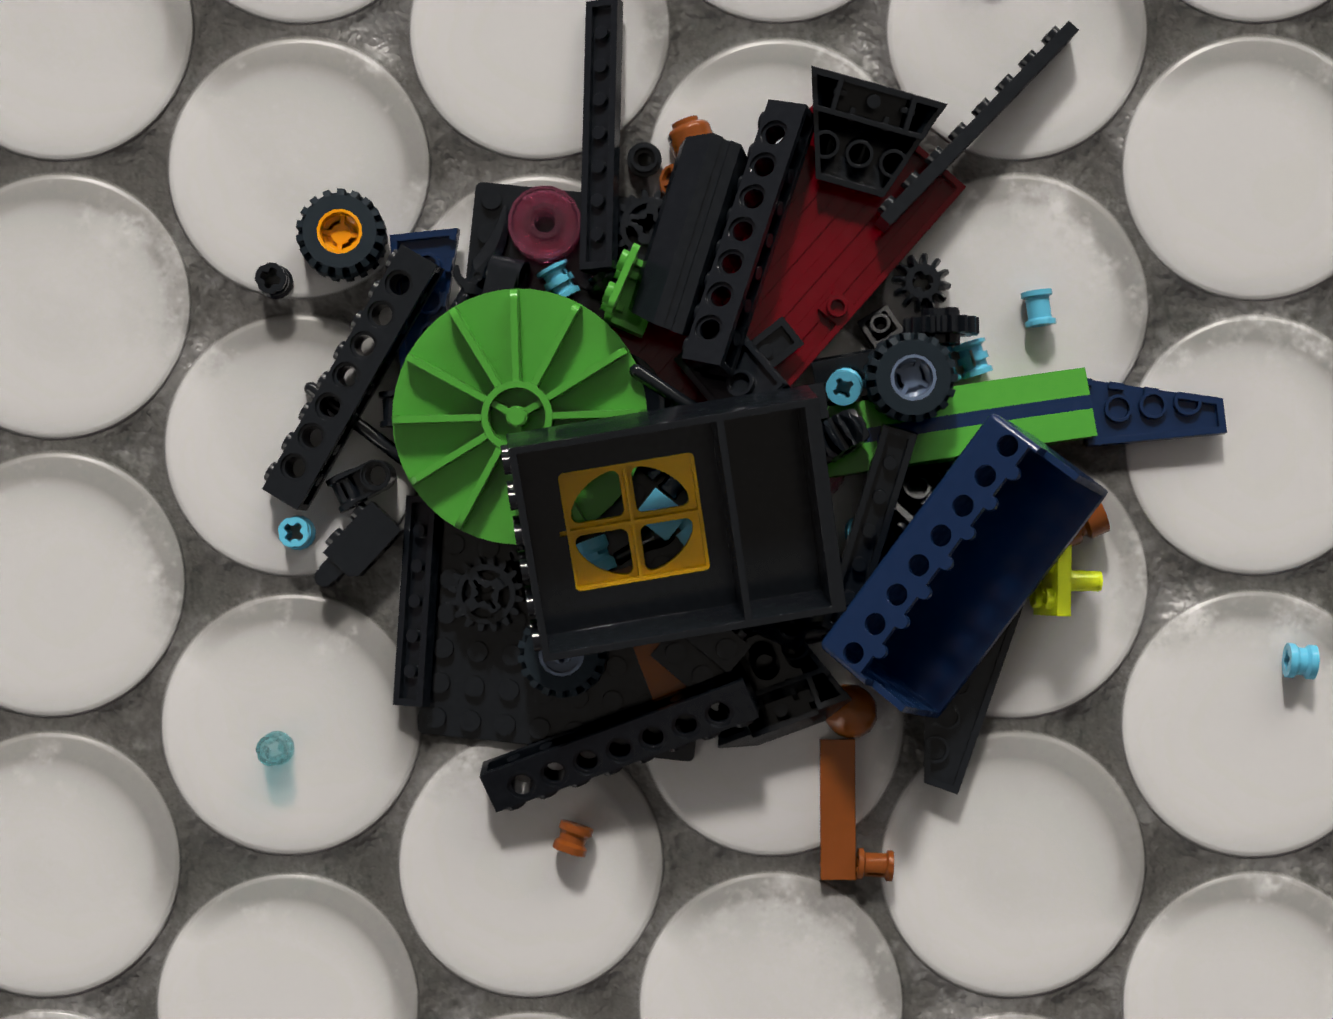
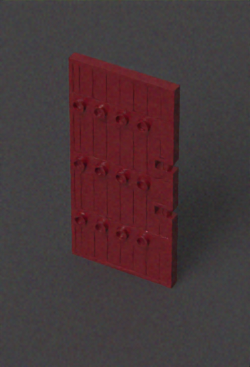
[613,105,966,403]

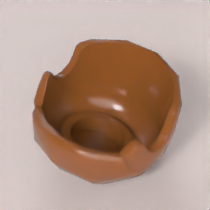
[825,684,877,738]

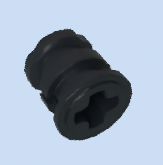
[255,262,294,299]

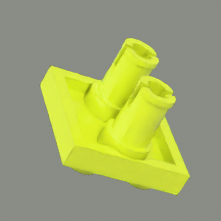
[1029,545,1103,616]

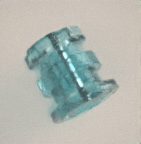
[256,731,294,766]

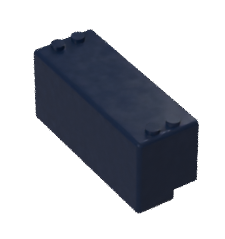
[821,414,1108,718]

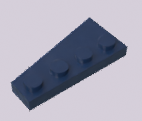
[390,228,460,371]
[1085,378,1227,448]

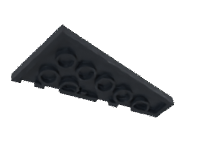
[924,605,1024,795]

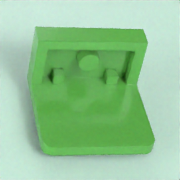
[600,243,649,339]

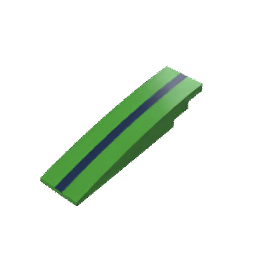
[827,367,1098,478]

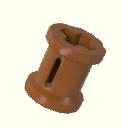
[856,848,894,882]

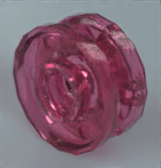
[508,186,581,263]

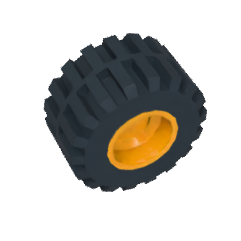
[296,188,388,282]

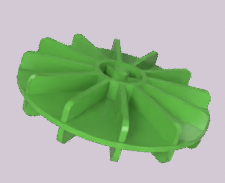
[391,288,647,545]

